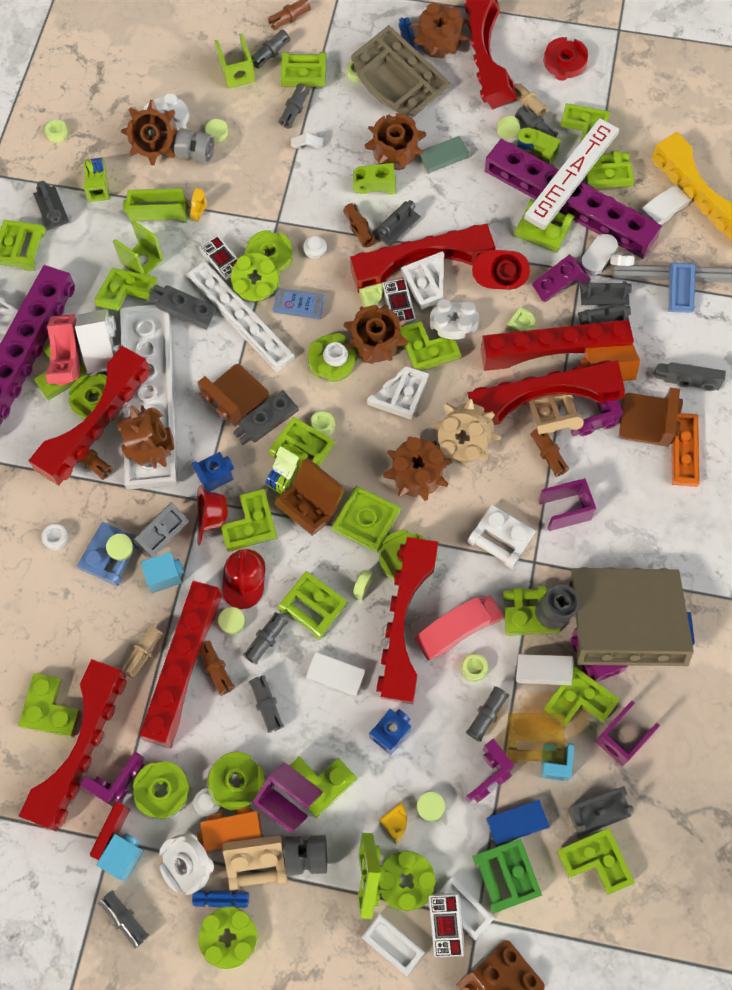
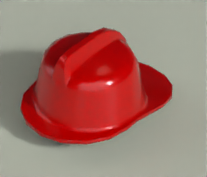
[472,250,530,290]
[197,485,228,546]
[222,549,266,610]

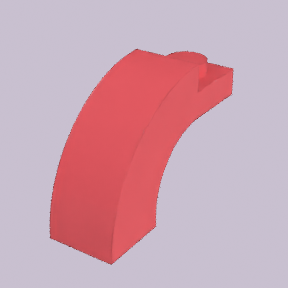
[46,314,80,385]
[414,595,505,661]

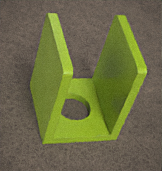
[215,33,255,89]
[113,221,164,275]

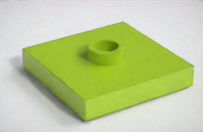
[331,486,401,553]

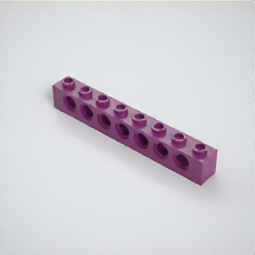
[484,139,662,259]
[0,265,75,426]

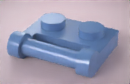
[77,522,140,586]

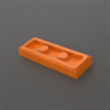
[671,413,700,487]

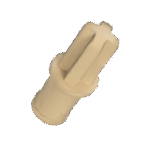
[514,83,548,118]
[122,626,164,678]

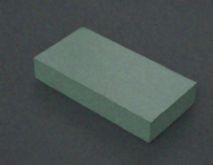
[418,136,470,174]

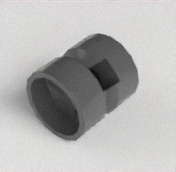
[535,584,580,630]
[285,835,327,875]

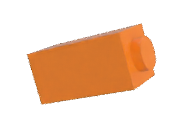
[580,345,640,381]
[197,808,263,854]

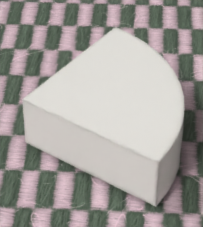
[291,133,323,149]

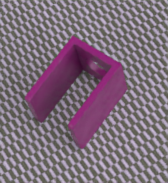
[538,478,597,531]
[595,700,660,766]
[252,762,323,833]

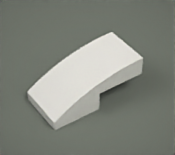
[640,185,692,225]

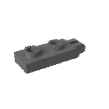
[149,285,217,330]
[653,362,726,391]
[233,390,299,445]

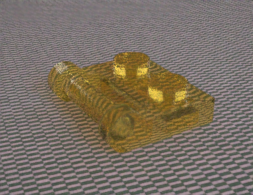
[508,713,565,765]

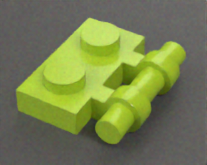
[585,150,635,189]
[502,585,560,636]

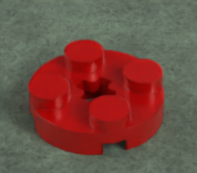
[543,37,588,81]

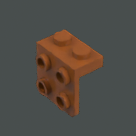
[198,364,269,427]
[619,387,683,447]
[274,458,344,536]
[456,940,545,990]

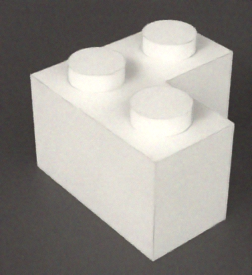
[75,309,119,374]

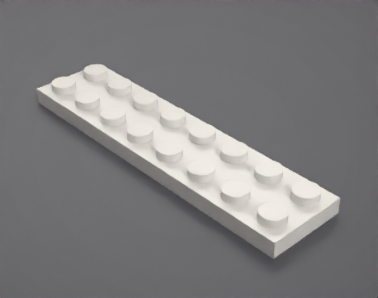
[120,305,177,490]

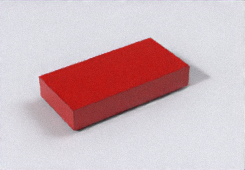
[90,802,131,860]

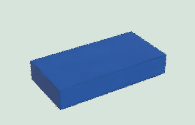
[486,799,550,846]

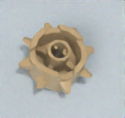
[432,399,501,464]

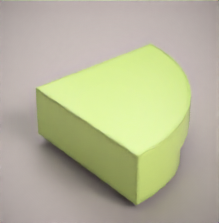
[359,283,383,307]

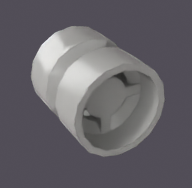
[174,128,215,165]

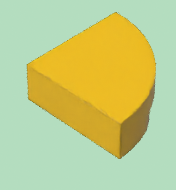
[190,188,207,222]
[379,802,407,843]

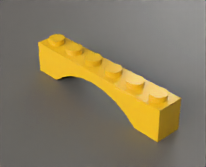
[651,132,732,243]

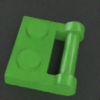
[472,839,542,914]

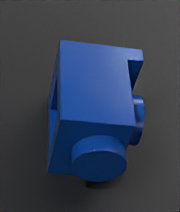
[192,452,234,492]
[369,709,412,755]

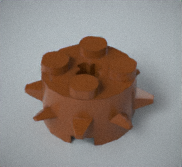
[411,3,469,58]
[121,100,178,166]
[365,113,426,170]
[343,305,408,364]
[117,405,175,469]
[383,436,452,501]

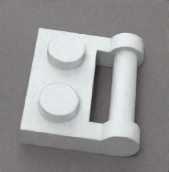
[467,505,536,569]

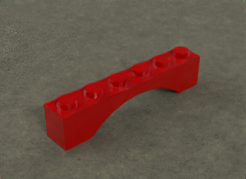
[464,0,517,110]
[350,224,496,293]
[480,320,634,371]
[28,345,150,486]
[467,360,625,425]
[376,537,439,704]
[139,581,222,749]
[18,659,127,831]

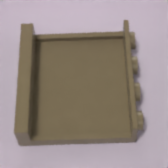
[569,567,694,666]

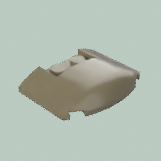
[351,25,451,117]

